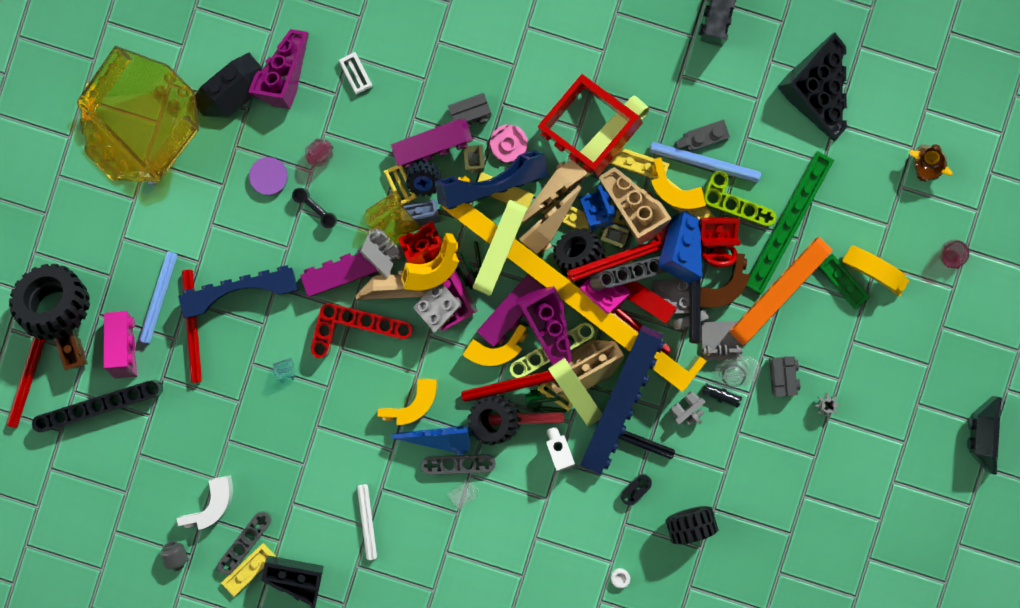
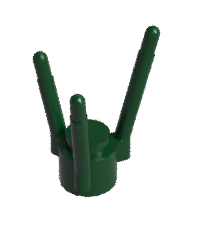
[456,241,482,290]
[525,386,567,413]

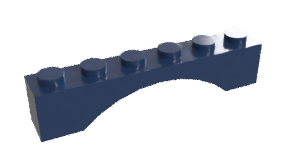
[435,150,548,209]
[178,265,299,318]

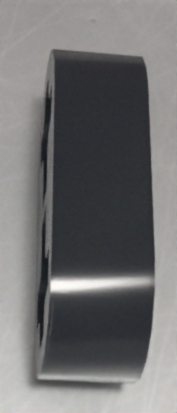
[620,474,652,505]

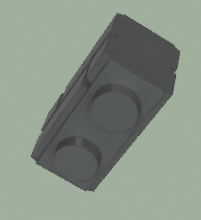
[448,93,492,128]
[769,356,801,397]

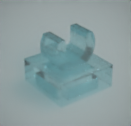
[273,358,295,383]

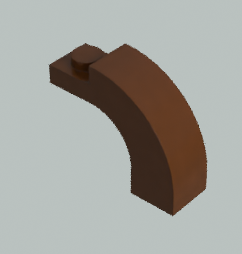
[701,253,750,308]

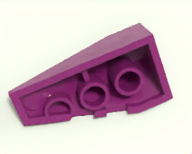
[248,29,309,109]
[516,286,572,366]

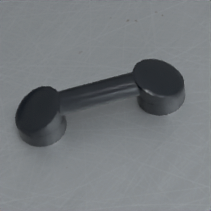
[292,188,337,229]

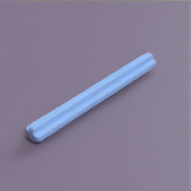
[139,252,177,343]

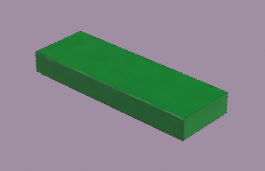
[818,254,870,309]

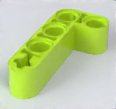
[703,171,777,227]

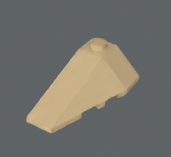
[521,160,588,226]
[598,167,671,246]
[519,184,583,254]

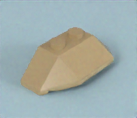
[356,271,429,300]
[550,340,624,395]

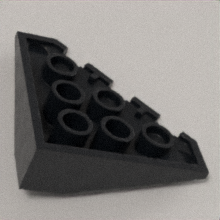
[777,32,847,141]

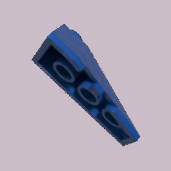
[391,426,471,455]

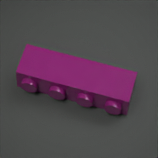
[391,119,473,169]
[300,249,379,297]
[477,274,543,347]

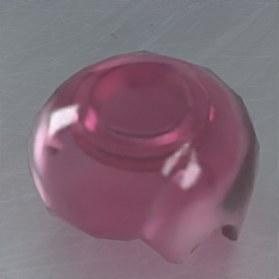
[940,240,970,269]

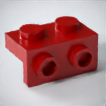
[700,217,741,248]

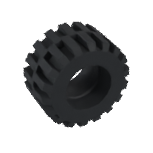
[553,228,606,281]
[468,395,521,445]
[665,506,719,544]

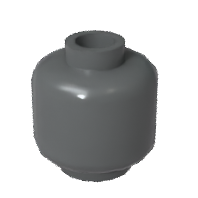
[160,541,188,571]

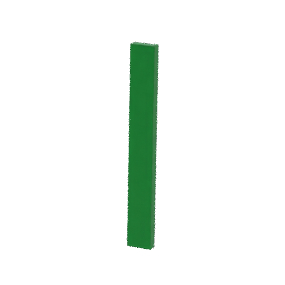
[746,151,834,295]

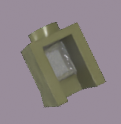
[463,145,485,173]
[599,224,630,250]

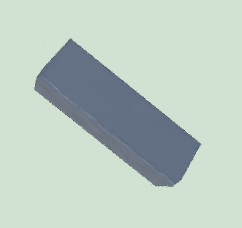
[399,199,440,230]

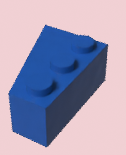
[658,211,702,284]

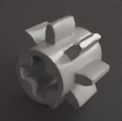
[815,393,840,417]

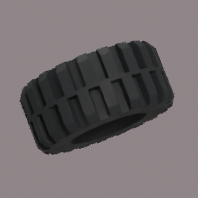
[9,264,90,341]

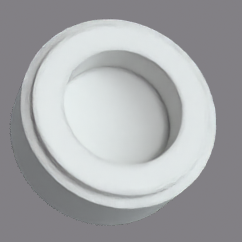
[611,568,630,588]

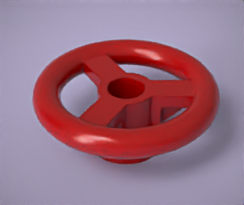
[701,245,738,267]

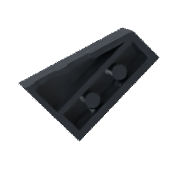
[698,0,736,47]
[261,555,324,608]

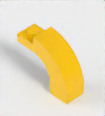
[651,158,706,210]
[401,233,459,291]
[842,245,910,296]
[463,324,527,366]
[378,379,438,425]

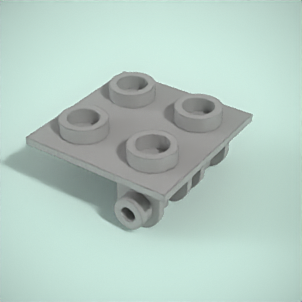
[360,228,403,278]
[653,279,689,315]
[413,283,463,333]
[701,321,743,360]

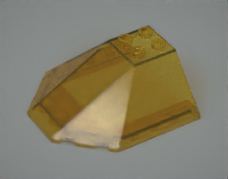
[77,46,199,182]

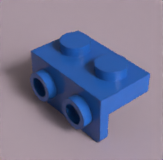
[579,185,615,230]

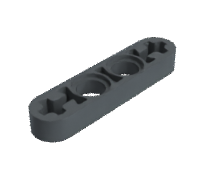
[421,454,496,475]
[218,511,272,575]

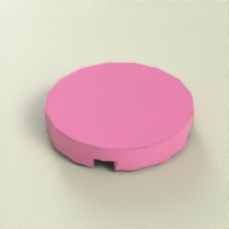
[490,125,527,163]

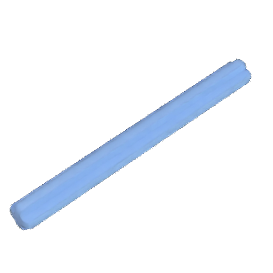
[649,142,761,183]

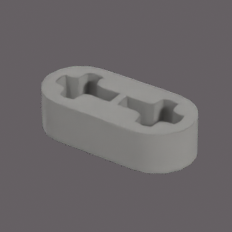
[672,309,709,330]

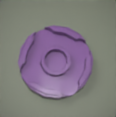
[249,157,288,195]

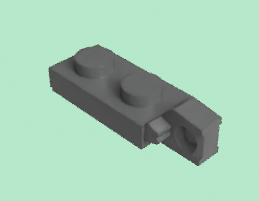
[675,120,730,151]

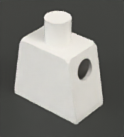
[546,427,576,472]

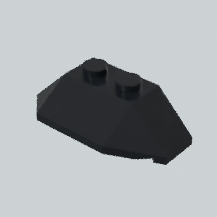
[191,52,262,118]
[967,396,1002,475]

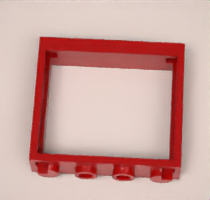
[537,74,643,176]

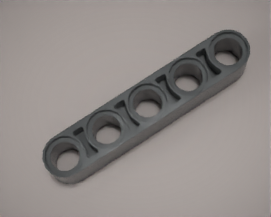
[590,256,667,291]

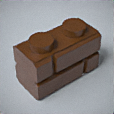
[54,328,88,370]

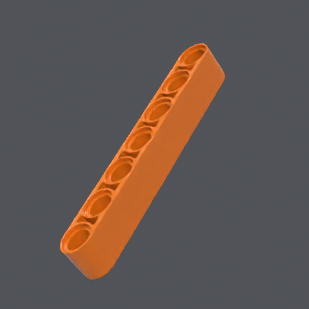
[729,236,833,346]

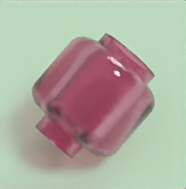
[304,138,333,167]

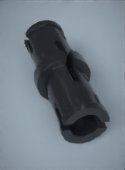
[702,383,742,408]

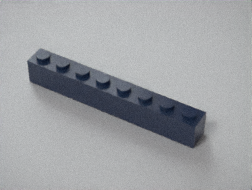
[580,325,665,475]

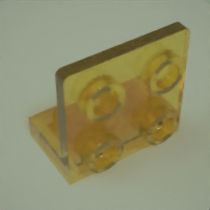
[365,190,419,245]

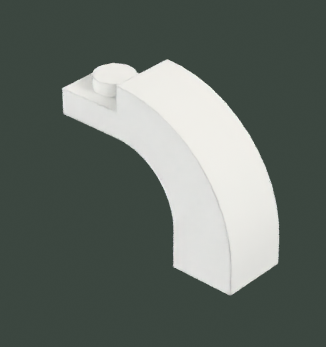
[177,475,233,530]

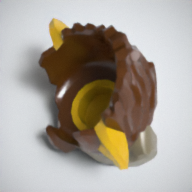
[909,144,953,182]

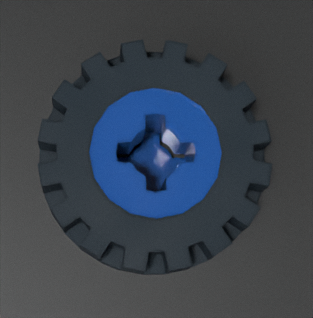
[406,160,441,197]

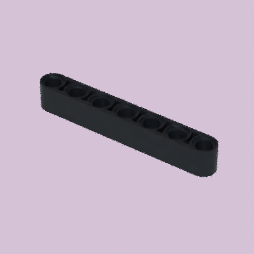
[32,380,163,432]

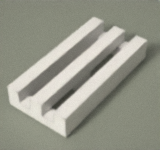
[338,52,373,95]

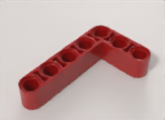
[311,303,413,358]

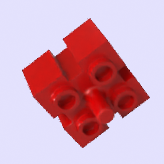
[398,221,443,264]

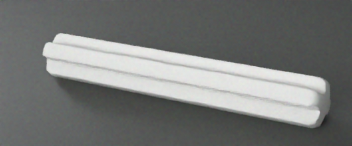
[357,484,377,560]

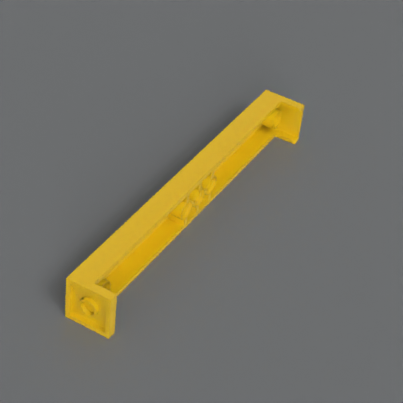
[441,176,706,392]

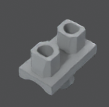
[670,391,705,425]

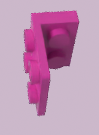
[580,270,631,314]

